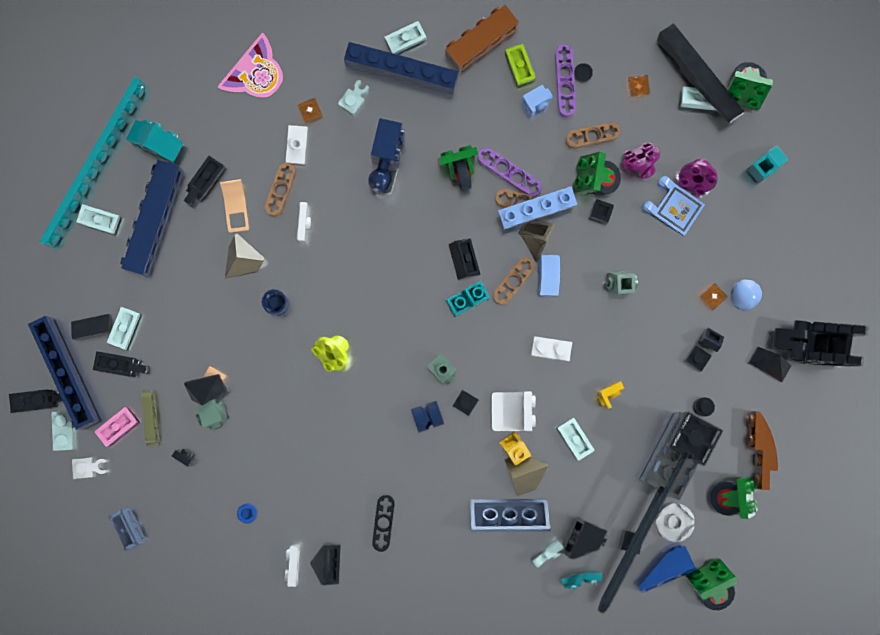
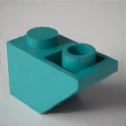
[747,146,788,183]

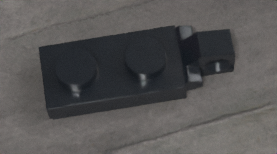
[183,155,226,207]
[93,351,149,377]
[9,389,63,413]

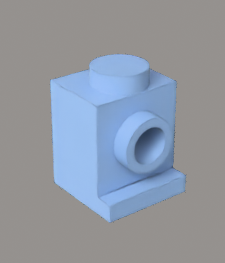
[522,85,553,116]

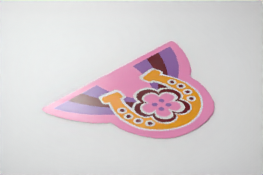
[218,33,283,98]

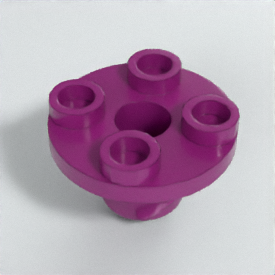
[623,142,660,178]
[679,159,718,195]

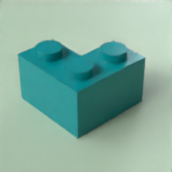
[126,119,184,163]

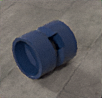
[261,289,290,317]
[411,401,444,433]

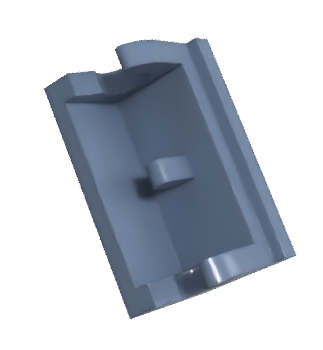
[108,507,146,552]

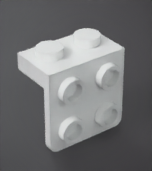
[492,392,536,431]

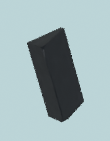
[449,238,480,280]
[71,314,112,340]

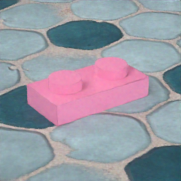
[95,407,138,447]

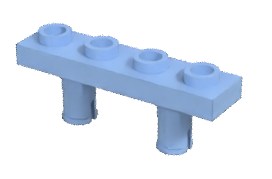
[498,187,577,230]

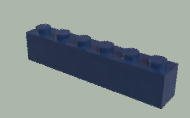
[344,42,459,95]
[120,160,183,277]
[28,316,100,430]

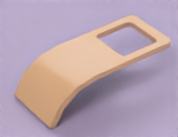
[220,179,249,233]

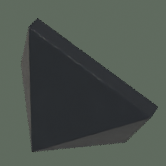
[748,347,791,382]
[184,374,227,406]
[310,544,340,585]

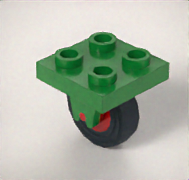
[727,62,773,110]
[437,145,478,191]
[574,152,621,195]
[710,476,758,519]
[686,559,738,611]

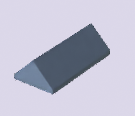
[470,499,550,532]

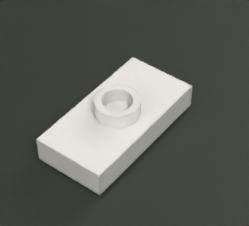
[286,125,308,165]
[297,202,311,243]

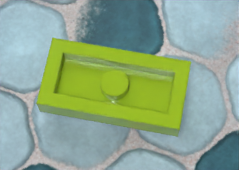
[505,44,536,86]

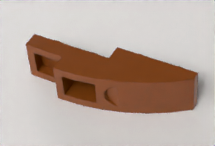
[748,411,778,490]

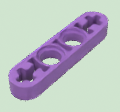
[555,44,576,118]
[478,148,542,197]

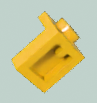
[597,381,624,409]
[499,432,531,465]

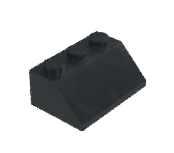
[563,517,608,560]

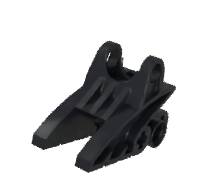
[772,320,869,367]

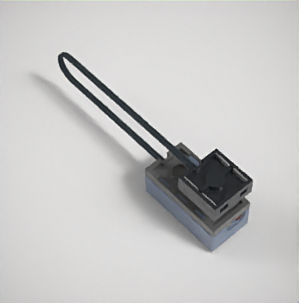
[598,411,723,613]

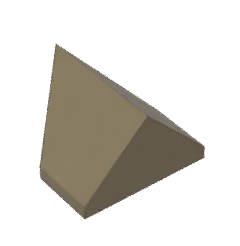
[518,219,555,263]
[225,234,265,279]
[504,457,549,496]

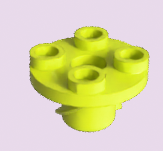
[312,336,349,372]

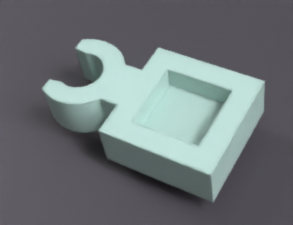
[338,80,369,116]
[531,540,564,568]

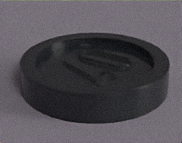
[574,63,593,82]

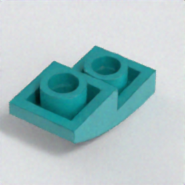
[445,281,490,317]
[559,571,602,589]

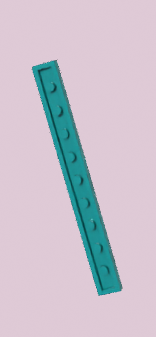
[39,76,145,248]

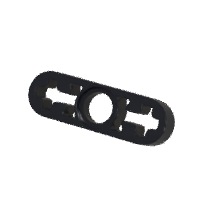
[372,495,395,552]

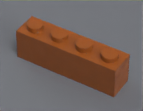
[445,5,519,72]

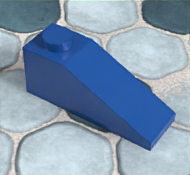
[639,545,697,593]

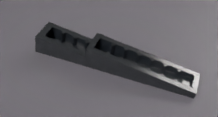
[657,23,745,123]

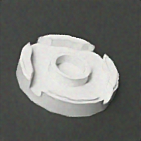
[655,503,694,542]

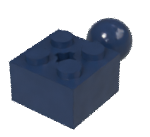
[368,118,406,193]

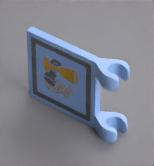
[642,176,705,236]

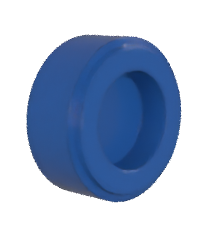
[237,504,257,524]

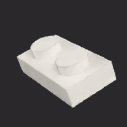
[531,336,572,362]
[285,545,300,587]

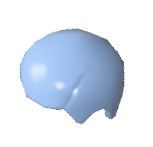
[731,279,762,311]

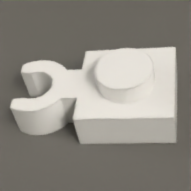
[72,458,108,479]

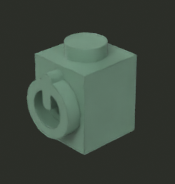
[606,271,638,294]
[427,354,457,384]
[196,399,227,430]

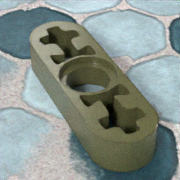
[141,390,159,447]

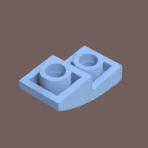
[538,254,560,296]

